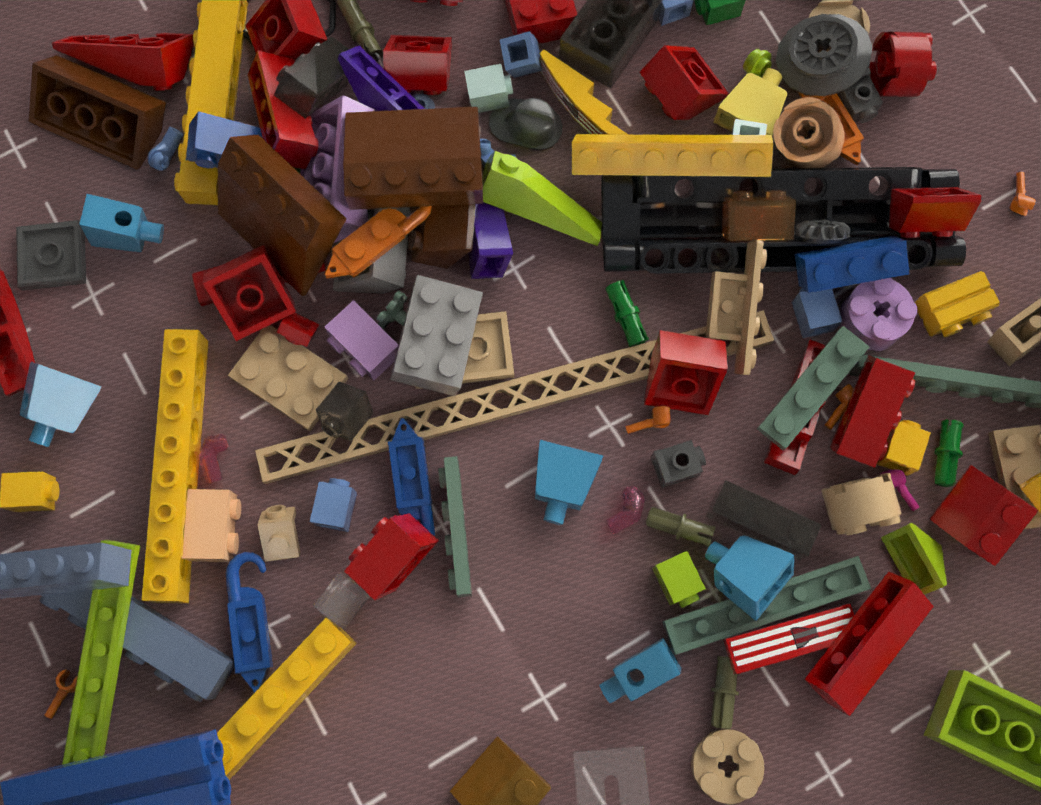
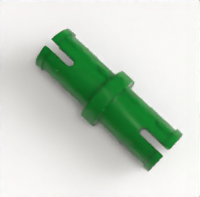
[605,280,649,347]

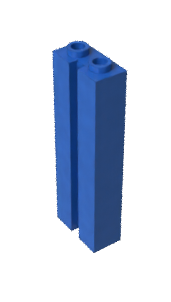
[0,729,231,805]

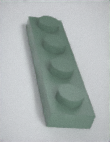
[757,326,869,450]
[438,456,472,597]

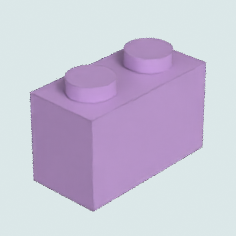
[325,300,398,381]

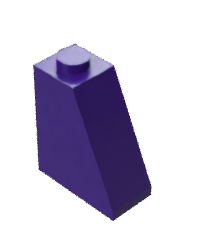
[468,202,513,279]

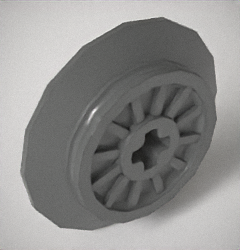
[776,14,873,96]

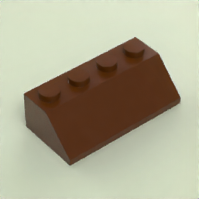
[28,55,166,170]
[409,127,481,269]

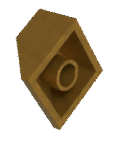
[450,736,551,805]

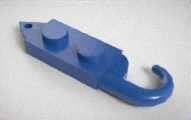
[388,418,435,536]
[225,552,273,692]

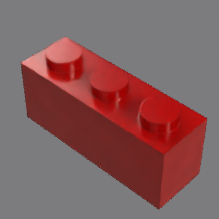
[830,355,915,468]

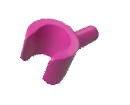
[880,469,919,511]

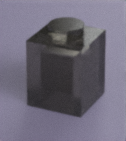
[316,381,373,441]

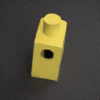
[714,68,788,135]

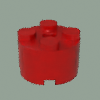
[868,31,937,97]

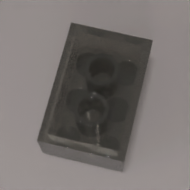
[559,0,663,88]

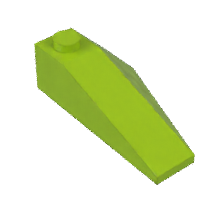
[482,151,602,246]

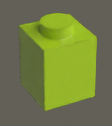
[652,551,706,608]

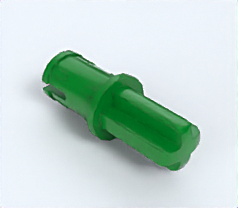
[934,419,964,487]

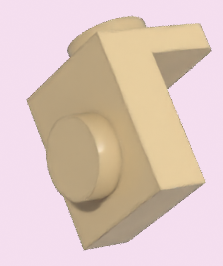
[257,505,301,562]

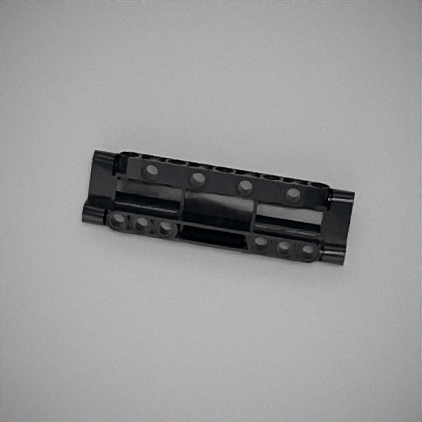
[601,167,966,274]

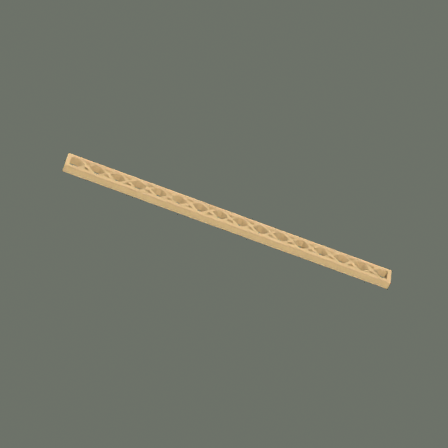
[255,310,774,484]

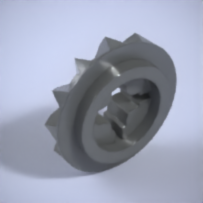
[796,219,850,244]

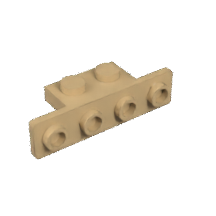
[705,240,767,375]

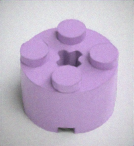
[839,278,917,351]

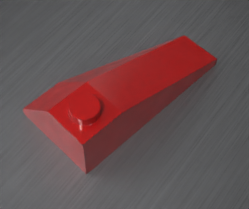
[52,33,194,91]

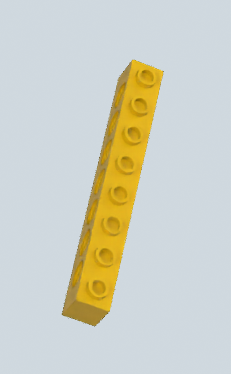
[141,329,209,603]

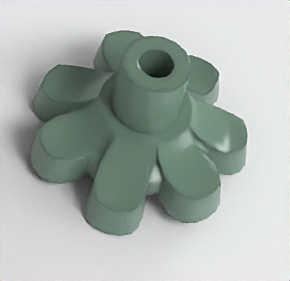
[376,290,408,329]

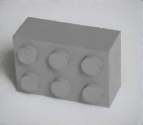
[390,275,483,396]

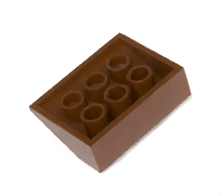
[343,107,483,210]
[218,135,347,296]

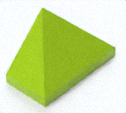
[881,523,947,595]

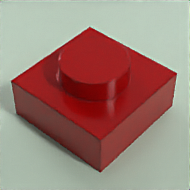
[276,313,320,347]

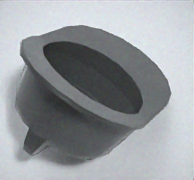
[489,98,563,150]

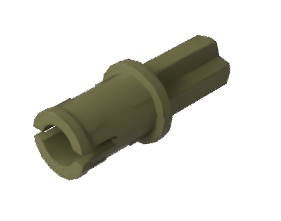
[646,507,716,547]
[711,656,739,729]

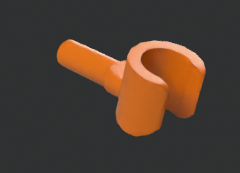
[1010,172,1036,216]
[825,384,854,430]
[625,406,671,434]
[44,669,77,719]

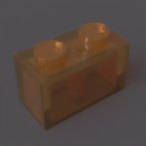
[722,190,796,241]

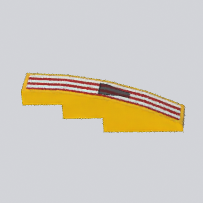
[540,49,629,135]

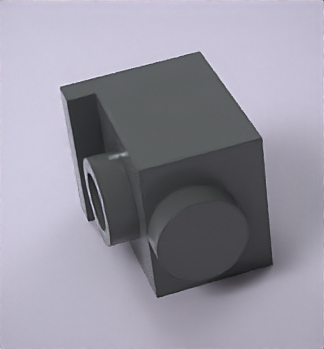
[837,68,883,123]
[650,440,706,488]

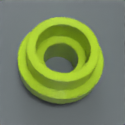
[743,49,772,78]

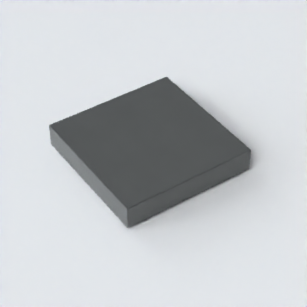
[16,220,86,291]

